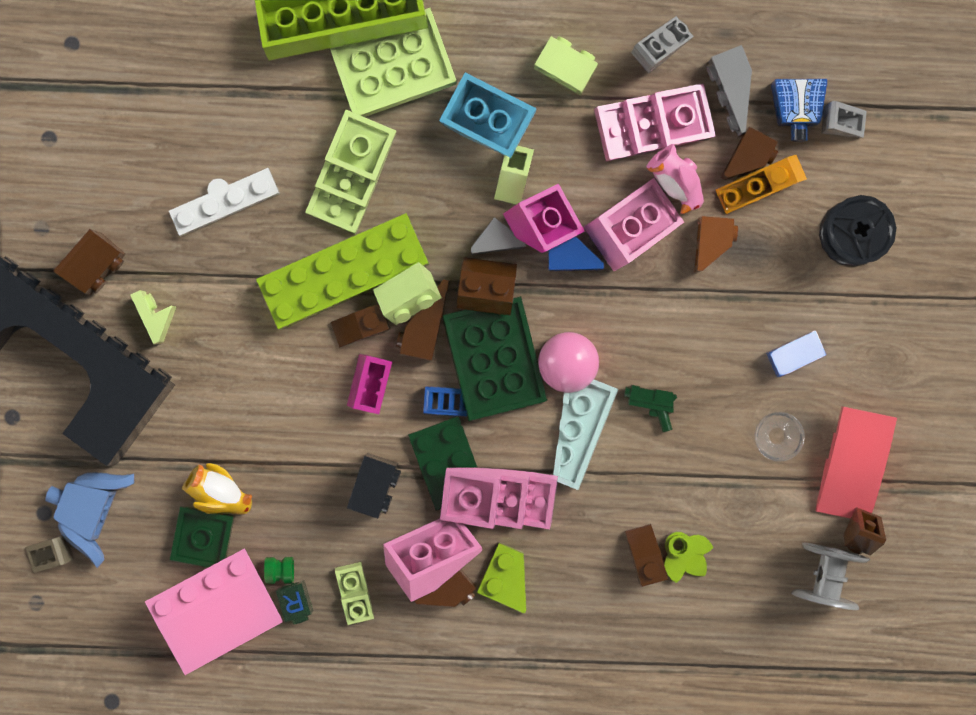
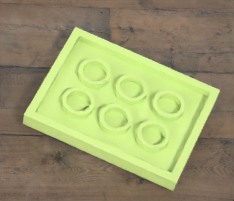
[330,8,457,117]

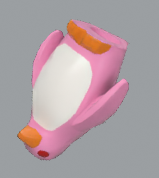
[646,143,704,214]

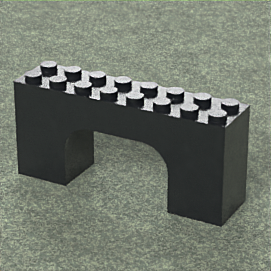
[0,256,175,466]

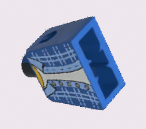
[771,79,827,142]

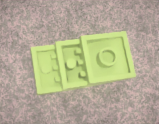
[305,110,397,234]

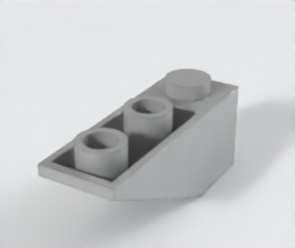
[706,45,752,136]

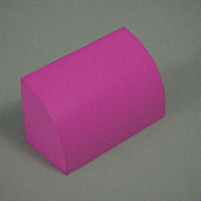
[347,353,392,414]

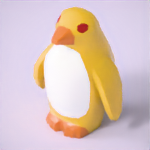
[182,463,252,515]

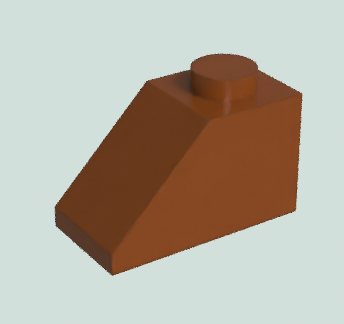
[694,216,738,272]

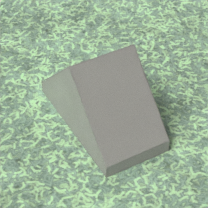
[821,101,867,138]
[471,217,526,255]

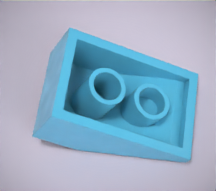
[439,72,537,158]

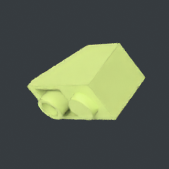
[494,146,534,205]

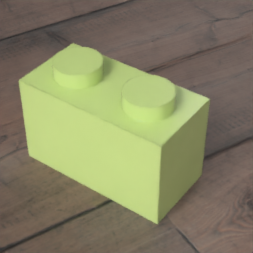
[534,36,598,96]
[373,262,441,325]

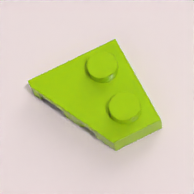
[477,542,526,614]

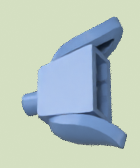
[45,472,134,568]

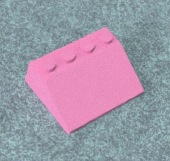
[145,548,283,675]

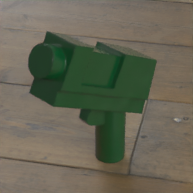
[624,385,677,433]

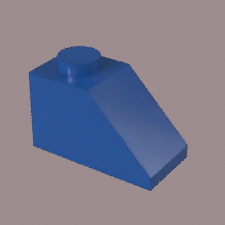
[548,237,604,271]

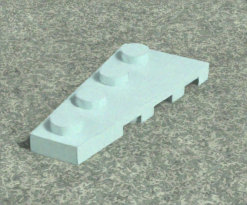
[553,380,618,490]

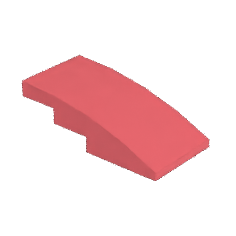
[815,406,897,519]

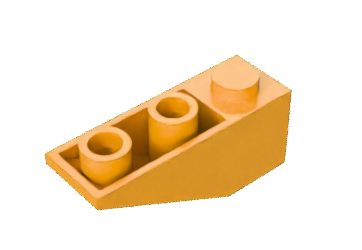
[716,155,807,214]

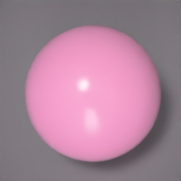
[538,332,599,393]

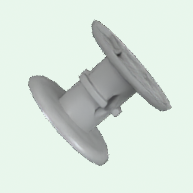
[791,543,870,610]

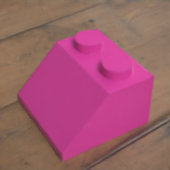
[503,184,585,253]

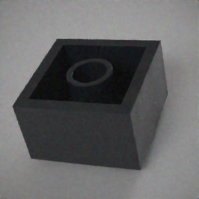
[347,453,401,519]

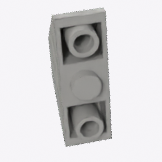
[631,16,694,73]

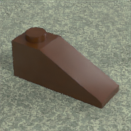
[396,280,449,361]

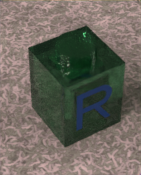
[276,580,314,624]

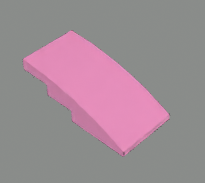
[594,84,716,161]
[440,468,558,530]

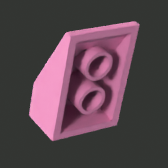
[584,178,684,271]
[383,519,482,602]

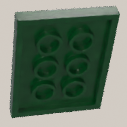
[442,296,547,421]

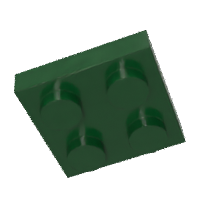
[170,506,235,568]

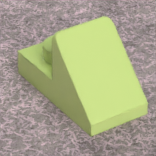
[130,290,176,344]

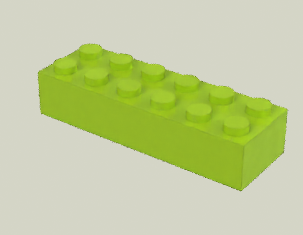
[255,0,428,61]
[256,213,429,330]

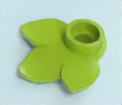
[664,532,713,583]

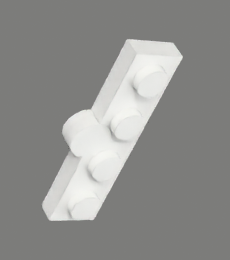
[169,168,280,236]

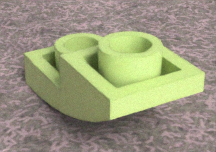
[335,562,374,625]

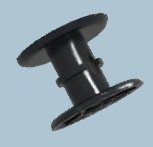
[819,195,897,267]

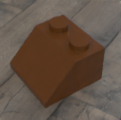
[53,229,126,295]
[457,257,517,316]

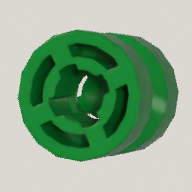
[264,557,294,584]

